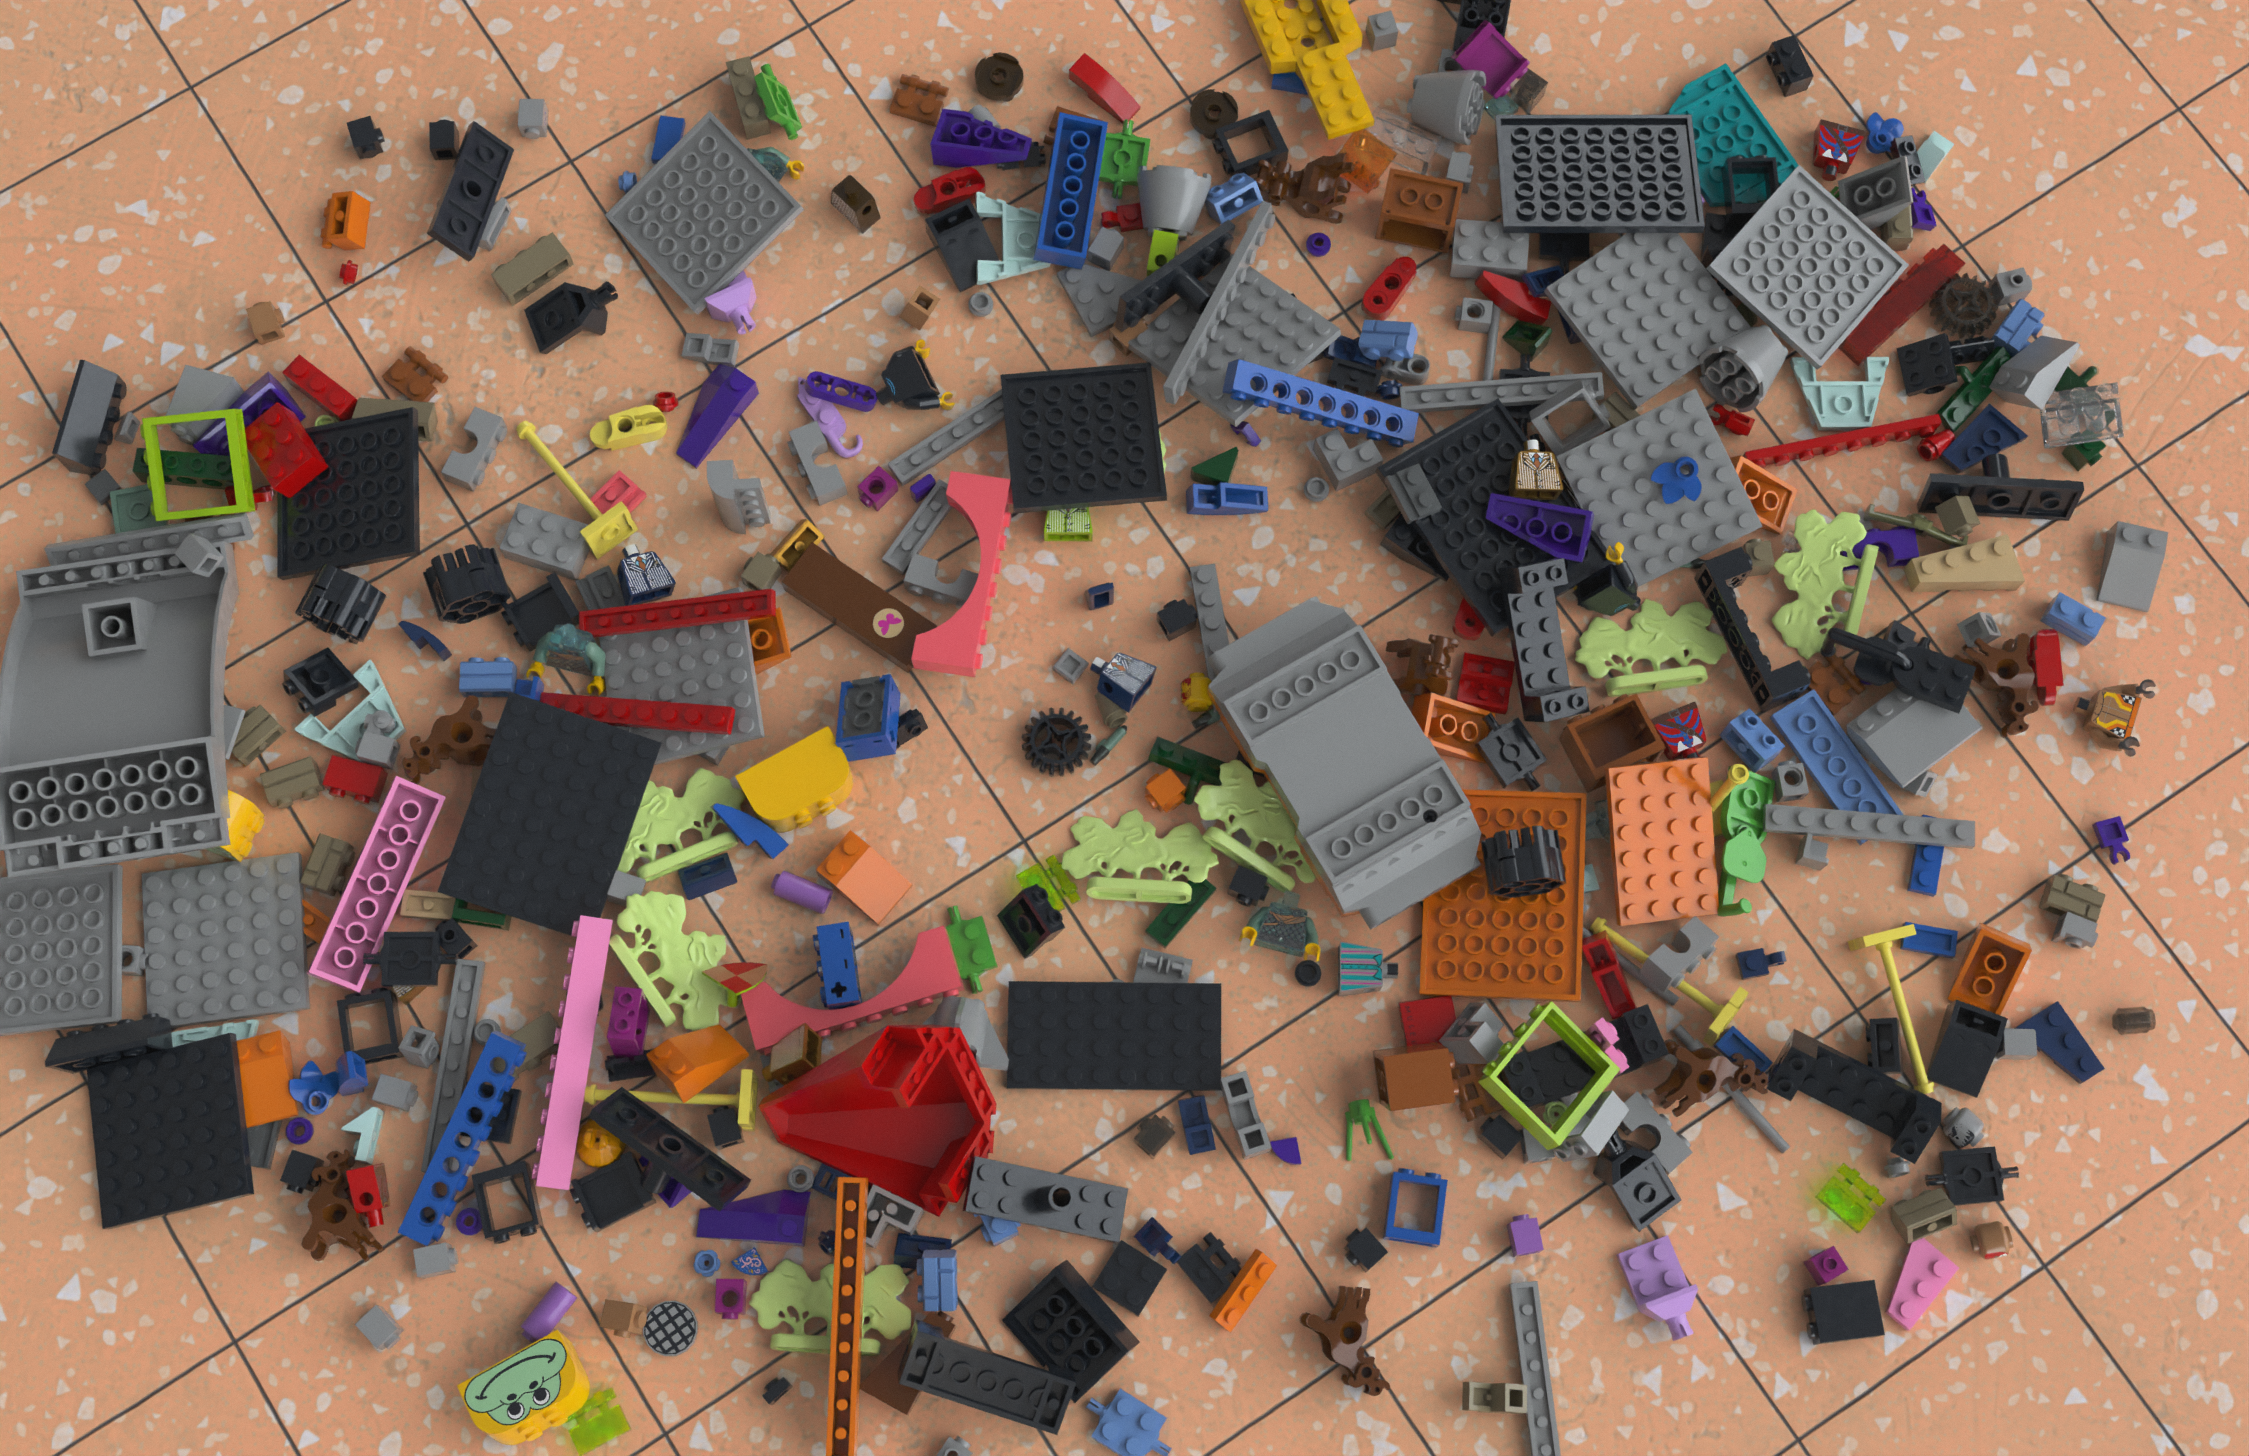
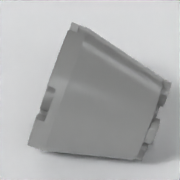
[1407,70,1486,145]
[1137,165,1212,241]
[1698,325,1788,412]

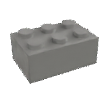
[1450,219,1529,283]
[500,503,590,580]

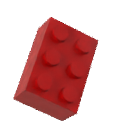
[245,402,329,498]

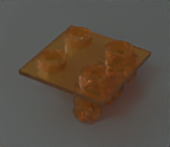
[1338,129,1397,194]

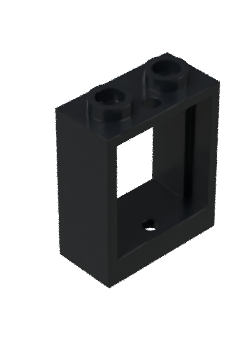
[1212,110,1289,177]
[1721,155,1779,223]
[337,988,404,1065]
[472,1161,544,1244]

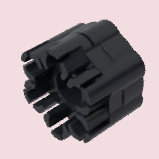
[423,544,511,624]
[295,564,386,644]
[1481,826,1566,898]

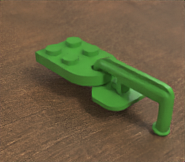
[1717,766,1775,917]

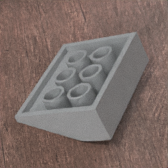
[1846,688,1982,789]

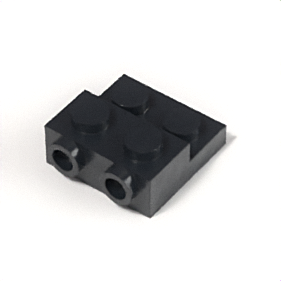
[282,647,358,717]
[997,884,1065,959]

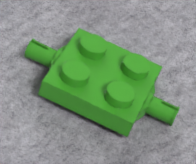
[754,64,802,140]
[1099,119,1150,199]
[945,906,998,994]

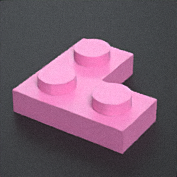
[1584,1017,1629,1079]

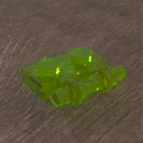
[1016,855,1081,912]
[1815,1163,1886,1233]
[565,1387,632,1456]

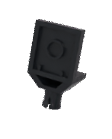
[1700,213,1746,296]
[524,281,618,354]
[1593,1129,1681,1232]

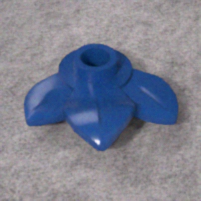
[1866,112,1904,154]
[1651,457,1702,504]
[289,1061,339,1115]

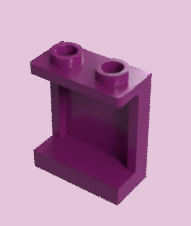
[1451,20,1530,99]

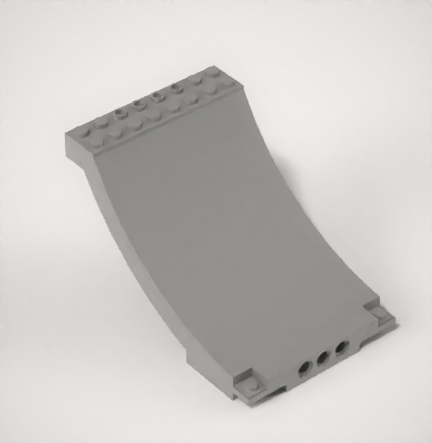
[0,541,239,878]

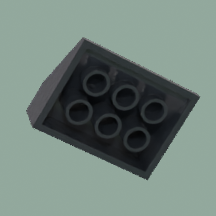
[1002,1260,1140,1403]

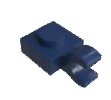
[1736,948,1787,980]
[1134,1217,1181,1264]

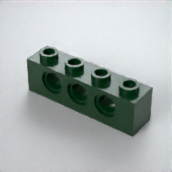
[132,448,234,490]

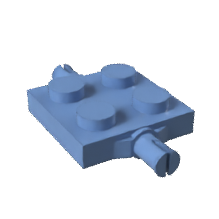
[1086,1388,1172,1456]

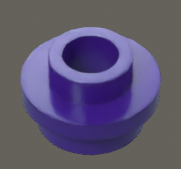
[1306,233,1331,257]
[286,1117,314,1145]
[456,1208,483,1236]

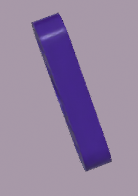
[805,371,878,412]

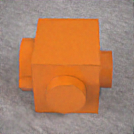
[1144,768,1186,813]

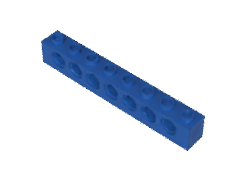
[1222,359,1419,448]
[398,1031,527,1246]

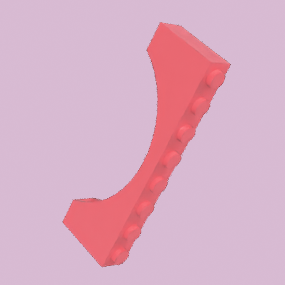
[911,471,1013,677]
[741,925,964,1056]

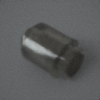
[2112,1006,2156,1035]

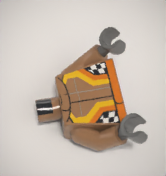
[2073,679,2156,757]

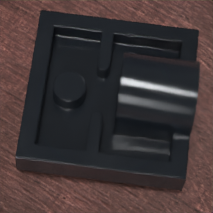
[1896,333,1958,397]
[460,1081,522,1144]

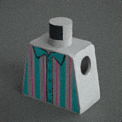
[1338,942,1398,997]

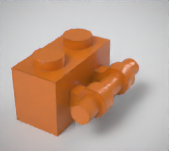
[320,191,371,251]

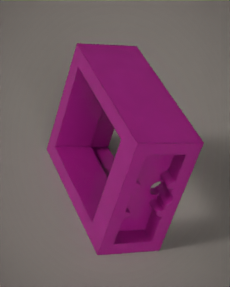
[607,986,650,1060]

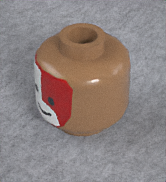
[1970,1221,2013,1260]

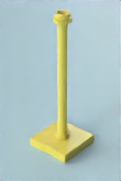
[516,421,638,560]
[1710,764,1749,838]
[1589,917,1749,1047]
[1848,924,1935,1094]
[585,1069,758,1131]

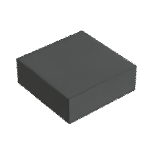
[84,469,122,505]

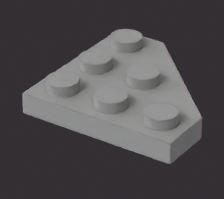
[1057,264,1142,337]

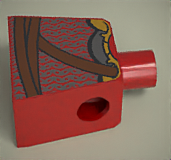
[346,1163,390,1228]

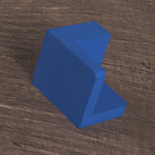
[515,676,544,701]

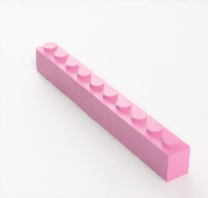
[531,915,613,1190]

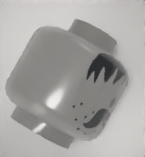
[1942,1107,1984,1147]

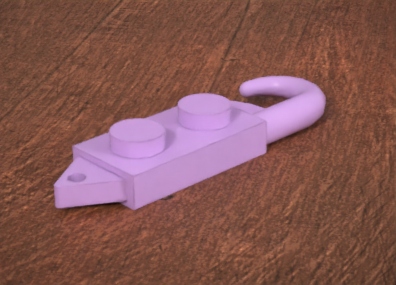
[797,377,863,458]

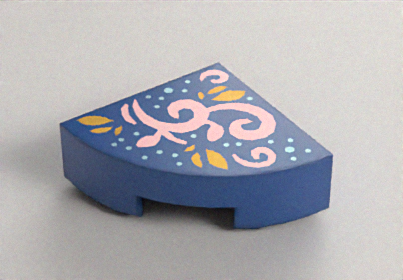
[731,1247,769,1275]

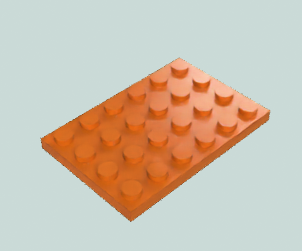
[1605,757,1719,926]

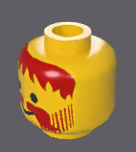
[1181,672,1212,712]

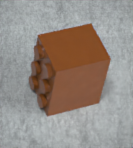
[1375,168,1464,254]
[1559,694,1666,793]
[1373,1042,1459,1111]

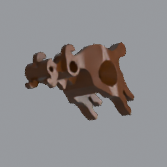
[1254,153,1355,224]
[1952,633,2039,738]
[1386,634,1459,696]
[402,695,496,785]
[1653,1039,1768,1117]
[302,1149,385,1262]
[1299,1286,1390,1396]

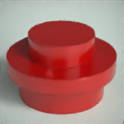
[339,260,358,285]
[653,392,679,412]

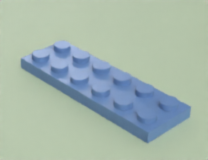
[1770,689,1903,845]

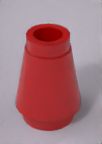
[1917,429,1955,461]

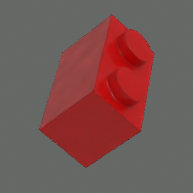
[322,755,388,805]

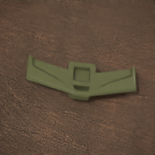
[1863,504,1969,547]

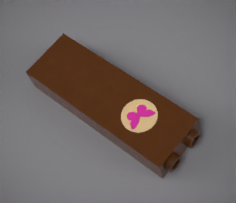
[782,542,937,673]

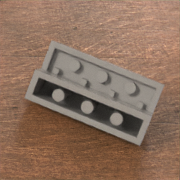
[707,460,771,534]

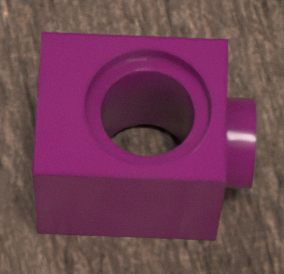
[857,466,899,511]
[1803,1246,1849,1286]
[715,1279,747,1320]

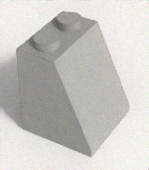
[166,365,244,445]

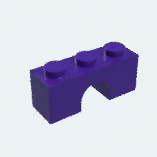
[1840,526,1920,571]

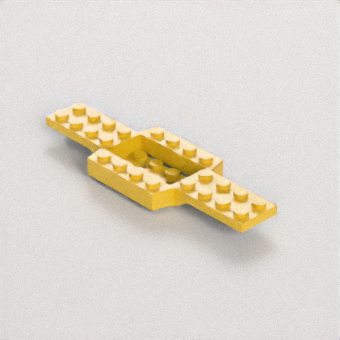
[1239,0,1374,140]

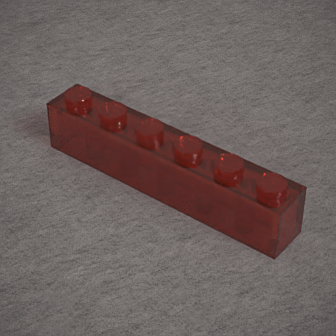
[1838,244,1966,367]

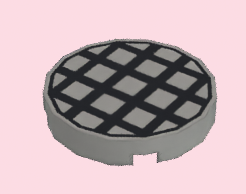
[643,1301,698,1356]

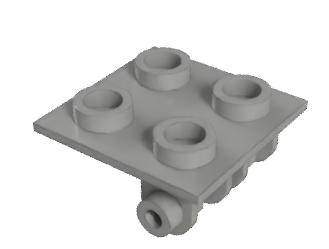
[1133,947,1193,983]

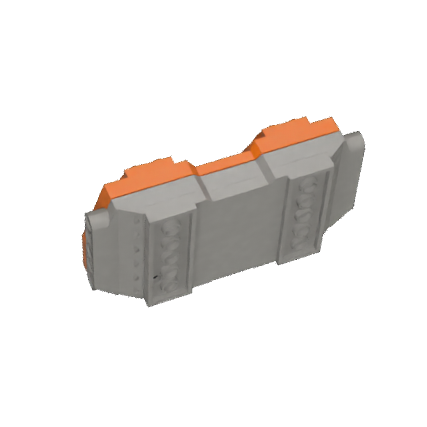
[1207,596,1482,930]

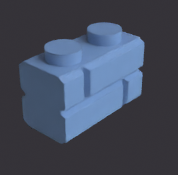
[1990,299,2044,358]
[1359,320,1418,361]
[2040,592,2106,646]
[459,657,517,697]
[917,1249,958,1311]

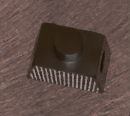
[831,175,881,234]

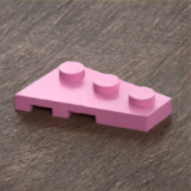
[1885,1238,1959,1331]

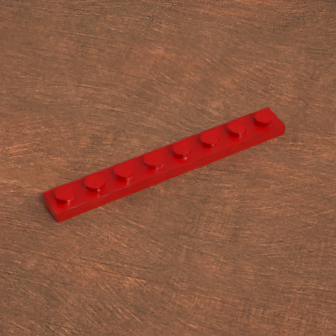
[1743,414,1942,468]
[579,589,776,639]
[540,692,736,735]

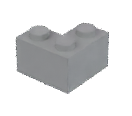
[1313,428,1383,492]
[1439,1002,1504,1064]
[866,1184,924,1249]

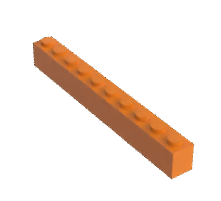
[826,1177,868,1456]

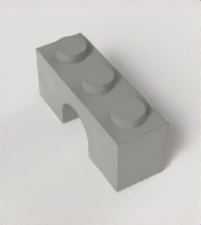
[441,407,507,492]
[787,420,848,506]
[903,553,978,609]
[1640,916,1719,993]
[1219,1071,1271,1160]
[1619,1091,1693,1175]

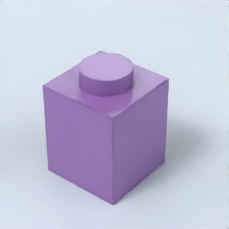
[1507,1214,1544,1257]

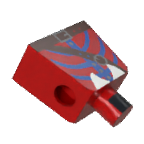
[1812,119,1866,181]
[1650,702,1706,760]

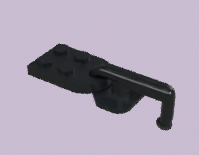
[1820,628,1976,714]

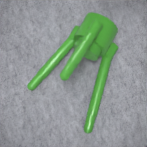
[1345,1099,1394,1161]

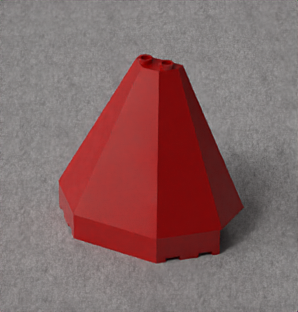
[758,1024,997,1217]

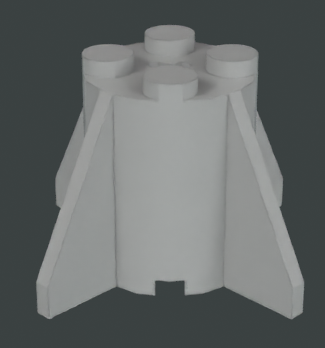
[922,996,1009,1071]

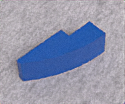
[1186,482,1268,515]
[711,803,789,859]
[335,1051,368,1096]

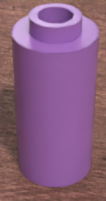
[771,871,833,914]
[521,1282,577,1343]

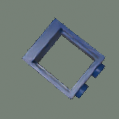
[1383,1168,1448,1248]

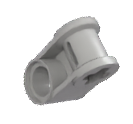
[1380,354,1430,386]

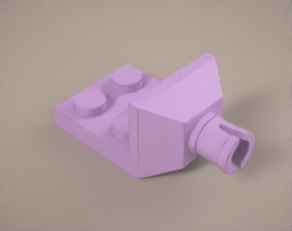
[705,270,757,335]
[1616,1235,1698,1341]

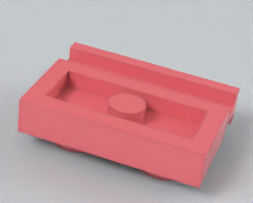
[590,470,647,514]

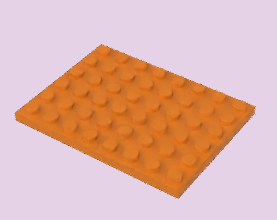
[1419,789,1587,1002]

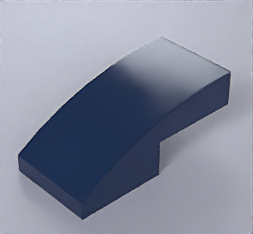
[1323,335,1377,368]
[398,621,452,661]
[1178,1095,1216,1155]

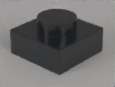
[762,1377,793,1405]

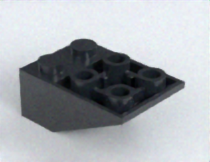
[1452,0,1511,51]
[925,199,999,292]
[1380,513,1450,582]
[1926,1000,2008,1098]

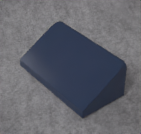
[678,853,737,900]
[894,1233,952,1269]

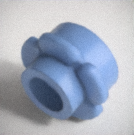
[618,170,637,194]
[693,1250,720,1277]

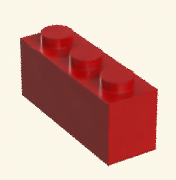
[282,354,358,422]

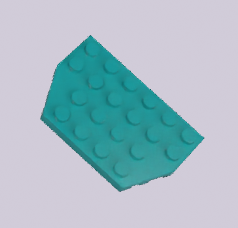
[1667,63,1798,207]

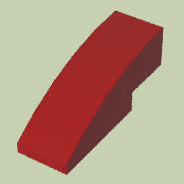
[1069,53,1141,124]
[1475,271,1551,325]
[1582,930,1637,1020]

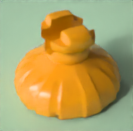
[576,1119,626,1168]

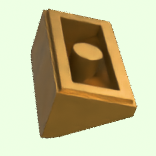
[770,519,825,572]

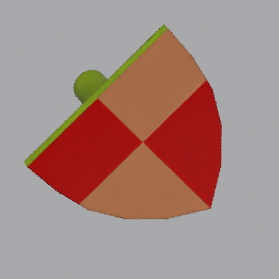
[702,962,767,1007]

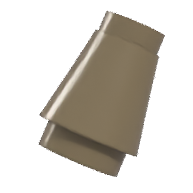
[1095,692,1128,728]

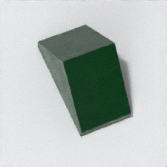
[1502,320,1552,362]
[1190,447,1239,486]

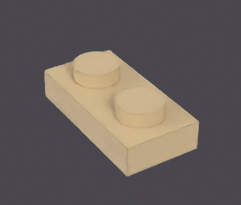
[400,889,456,921]

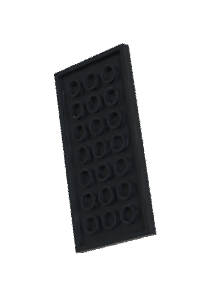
[1007,981,1221,1091]

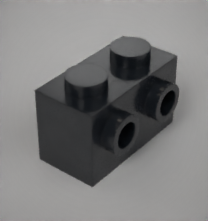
[1766,35,1814,97]
[1866,1018,1903,1074]

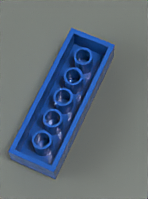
[1033,112,1108,270]

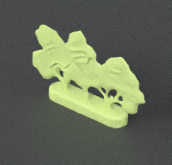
[1772,509,1879,660]
[1575,599,1728,697]
[1194,760,1316,894]
[618,768,746,883]
[1061,809,1219,904]
[609,891,742,1031]
[749,1259,911,1356]

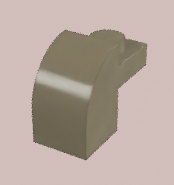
[1462,1382,1527,1414]

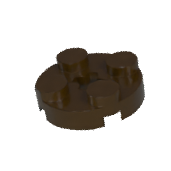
[975,52,1024,102]
[1190,89,1238,139]

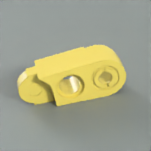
[590,405,668,451]

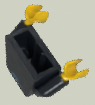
[876,339,955,410]
[1572,542,1641,616]

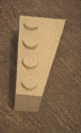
[1904,534,2025,592]

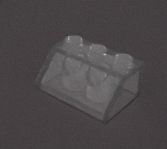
[1358,106,1444,175]
[2040,382,2124,449]

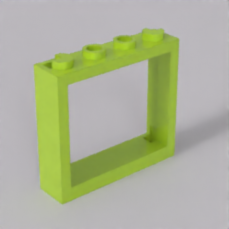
[140,409,255,521]
[1478,1001,1620,1150]

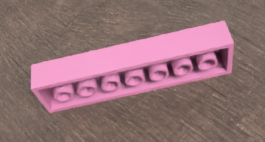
[306,776,446,993]

